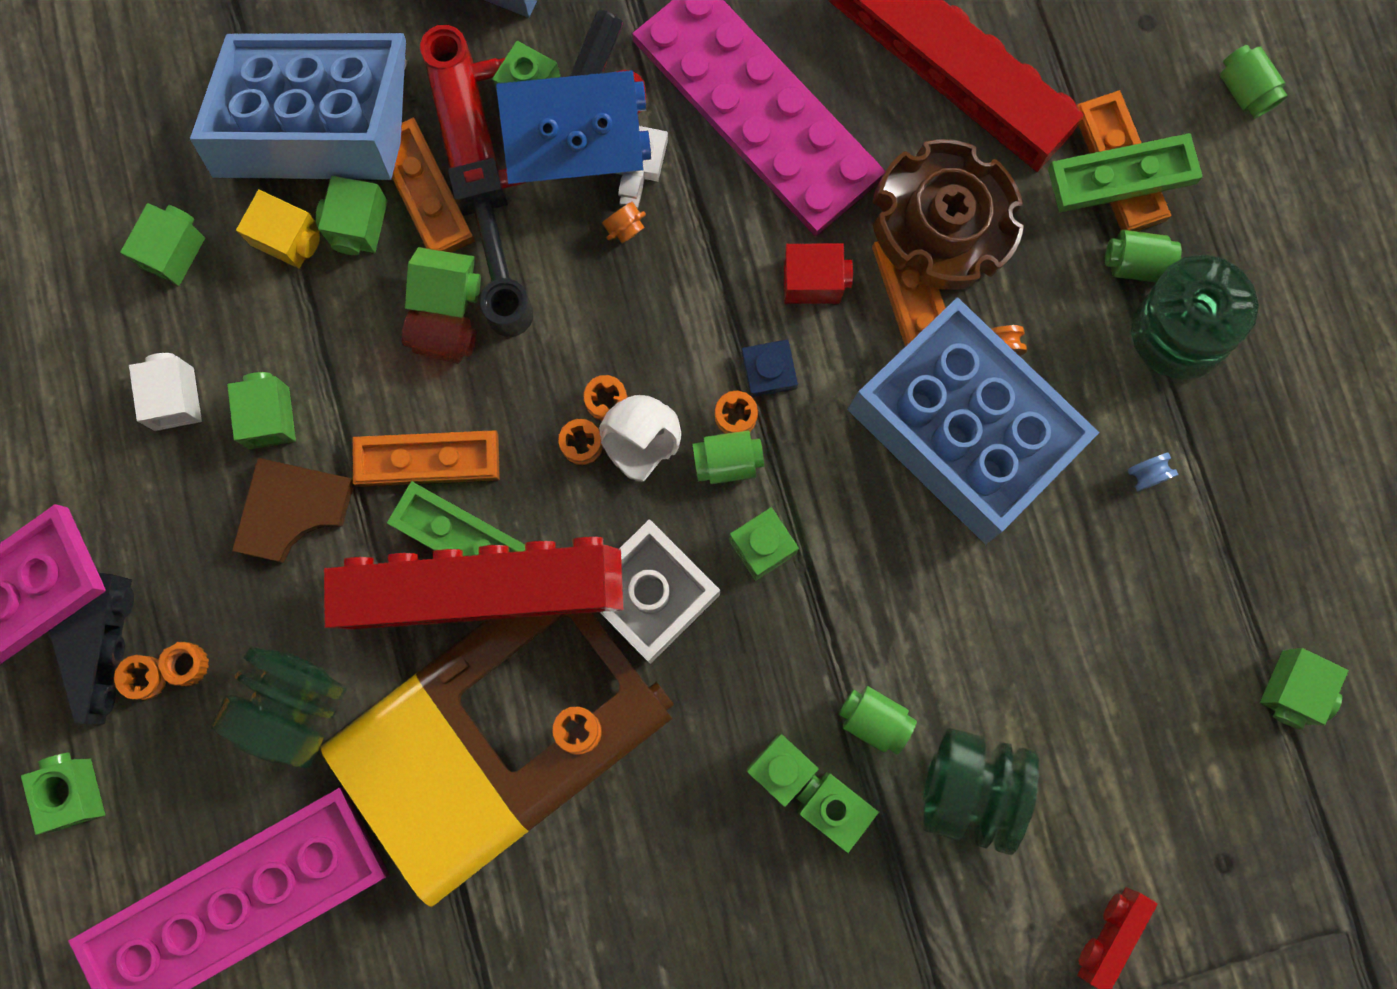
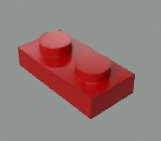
[1077,887,1158,989]

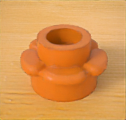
[602,201,646,244]

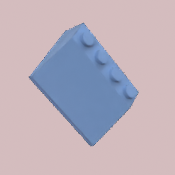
[190,33,406,180]
[847,297,1100,545]

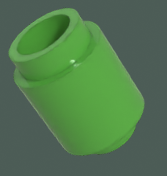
[1219,45,1288,119]
[1105,230,1181,283]
[693,430,764,484]
[839,686,917,755]

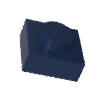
[741,339,798,397]

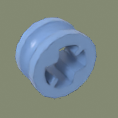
[1127,453,1179,492]

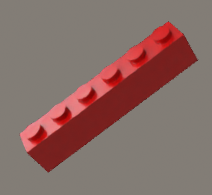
[829,0,1084,173]
[324,537,623,630]

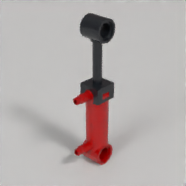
[420,25,533,337]

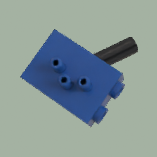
[496,10,651,184]

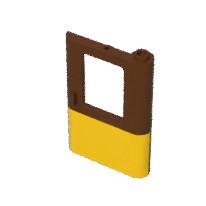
[320,613,674,907]

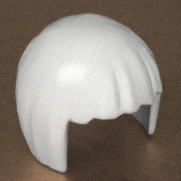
[599,395,681,482]

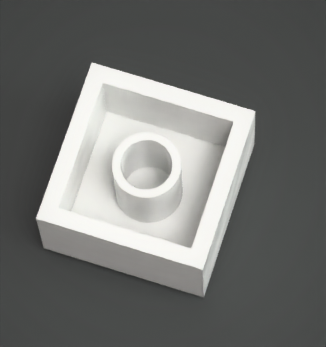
[600,519,720,664]

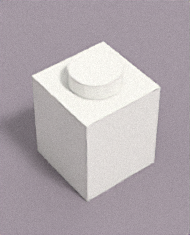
[129,353,202,431]

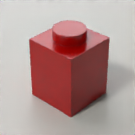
[784,243,853,304]

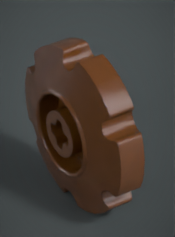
[873,139,1024,290]

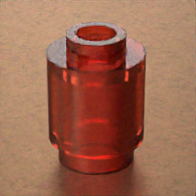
[402,310,477,364]

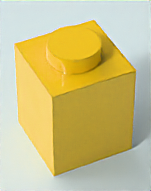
[236,189,320,269]

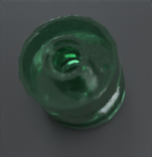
[1131,254,1259,380]
[211,646,347,768]
[923,728,1039,855]

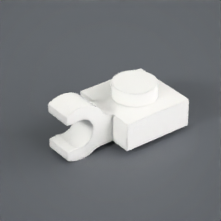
[617,126,668,209]

